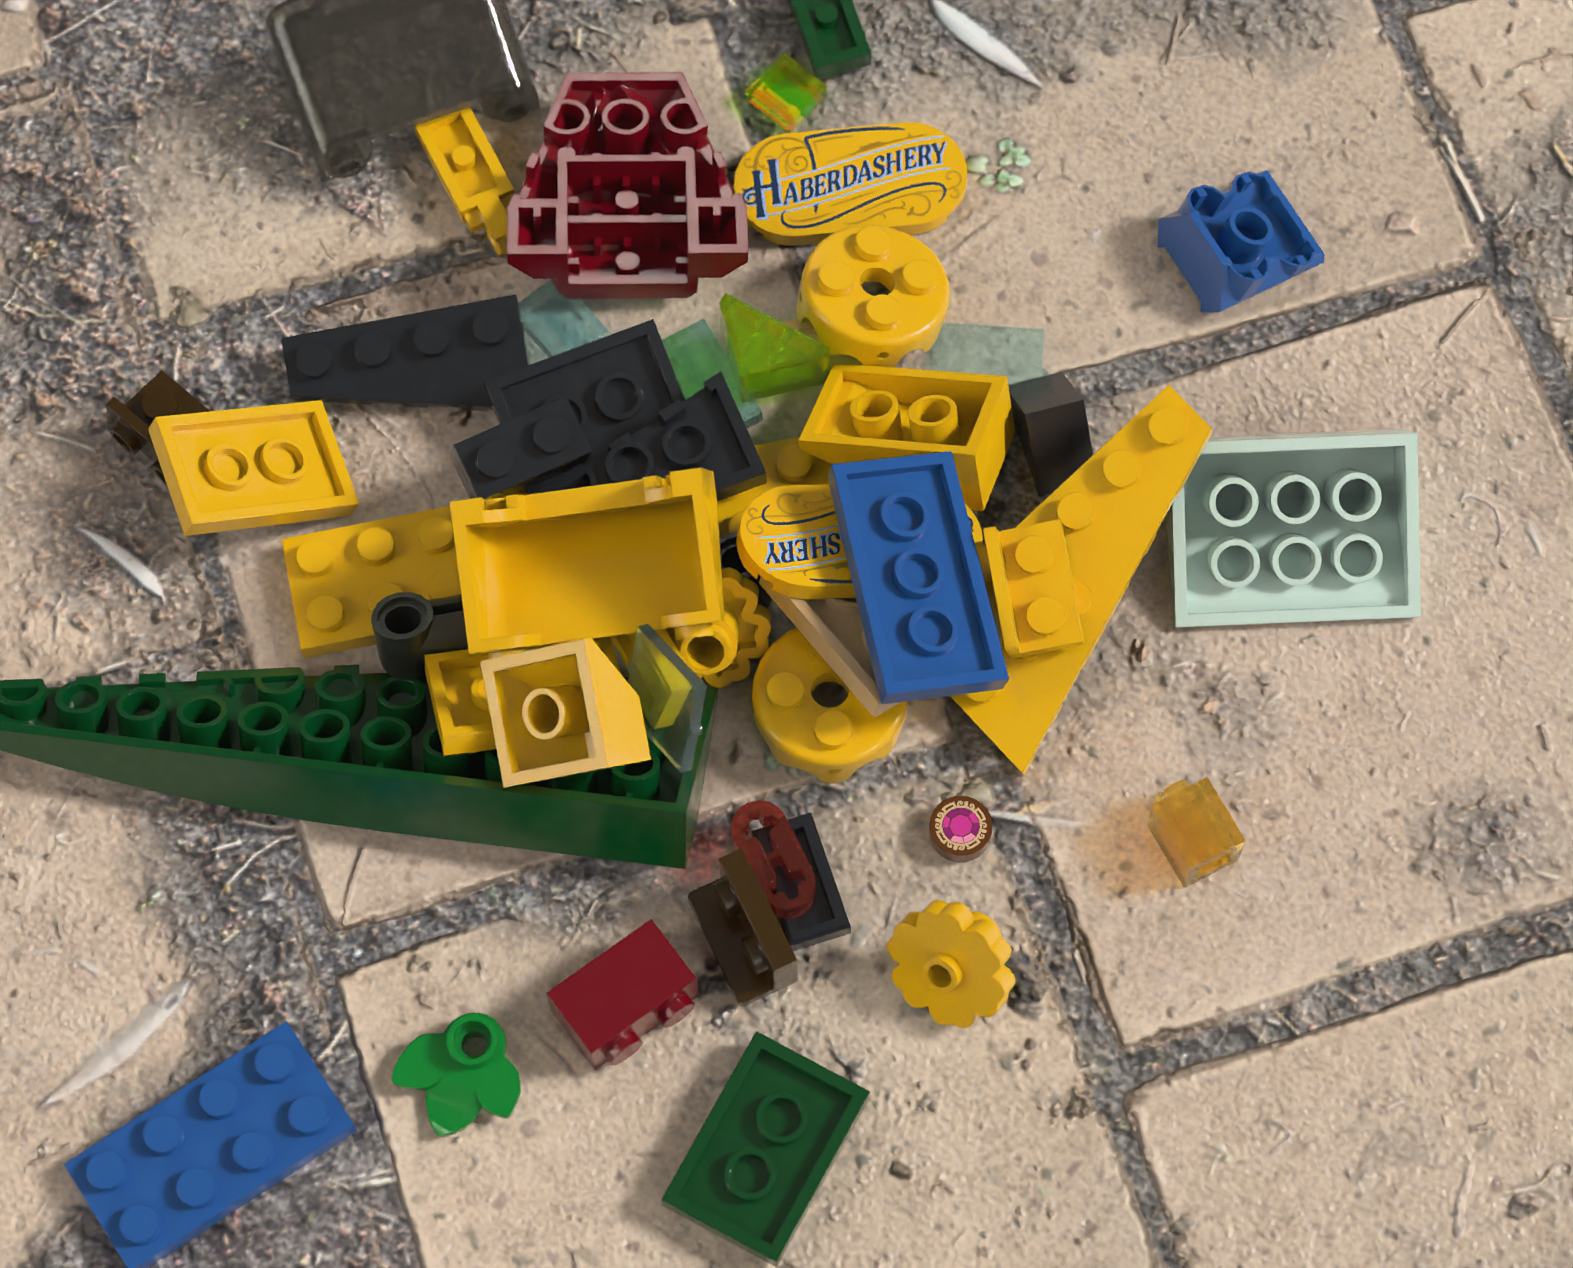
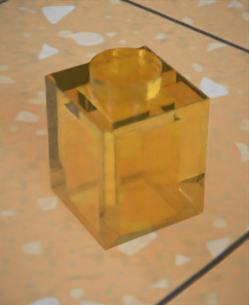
[1147,776,1246,888]

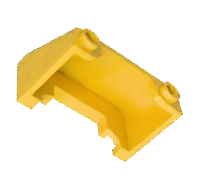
[450,468,725,659]

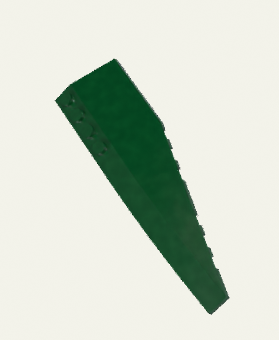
[0,664,718,869]

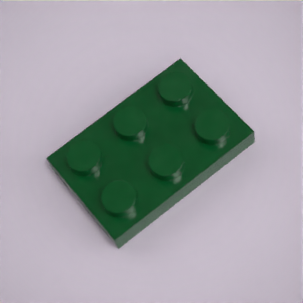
[661,1031,870,1268]

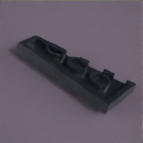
[281,294,530,411]
[534,371,767,501]

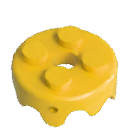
[796,225,950,367]
[752,628,907,784]

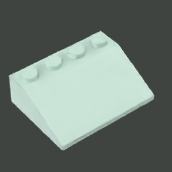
[1165,429,1421,627]

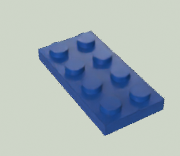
[827,451,1009,705]
[64,1021,357,1268]

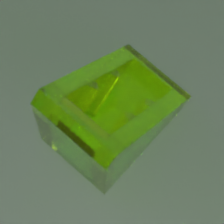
[719,293,830,403]

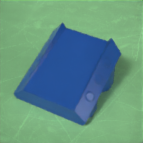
[1158,170,1325,312]

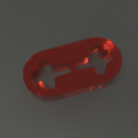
[731,800,816,919]

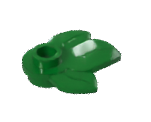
[391,1013,521,1137]

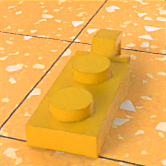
[413,101,515,257]

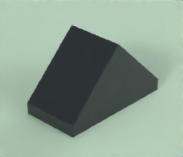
[1008,372,1093,497]

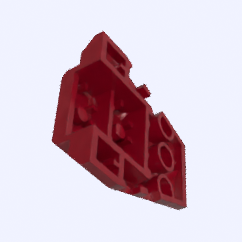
[507,72,748,299]

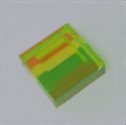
[746,53,827,133]

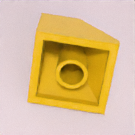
[480,638,651,788]

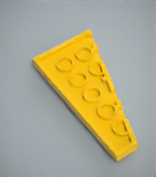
[950,385,1212,776]

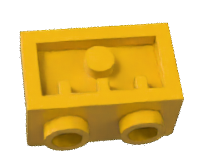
[976,519,1085,659]

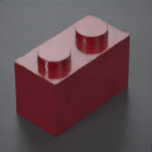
[546,919,699,1070]

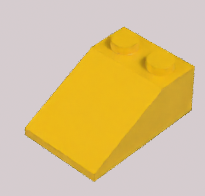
[798,363,1015,511]

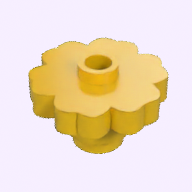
[667,567,772,688]
[887,900,1015,1028]

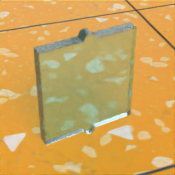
[931,323,1048,417]
[627,624,707,773]

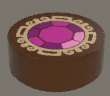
[929,796,992,862]

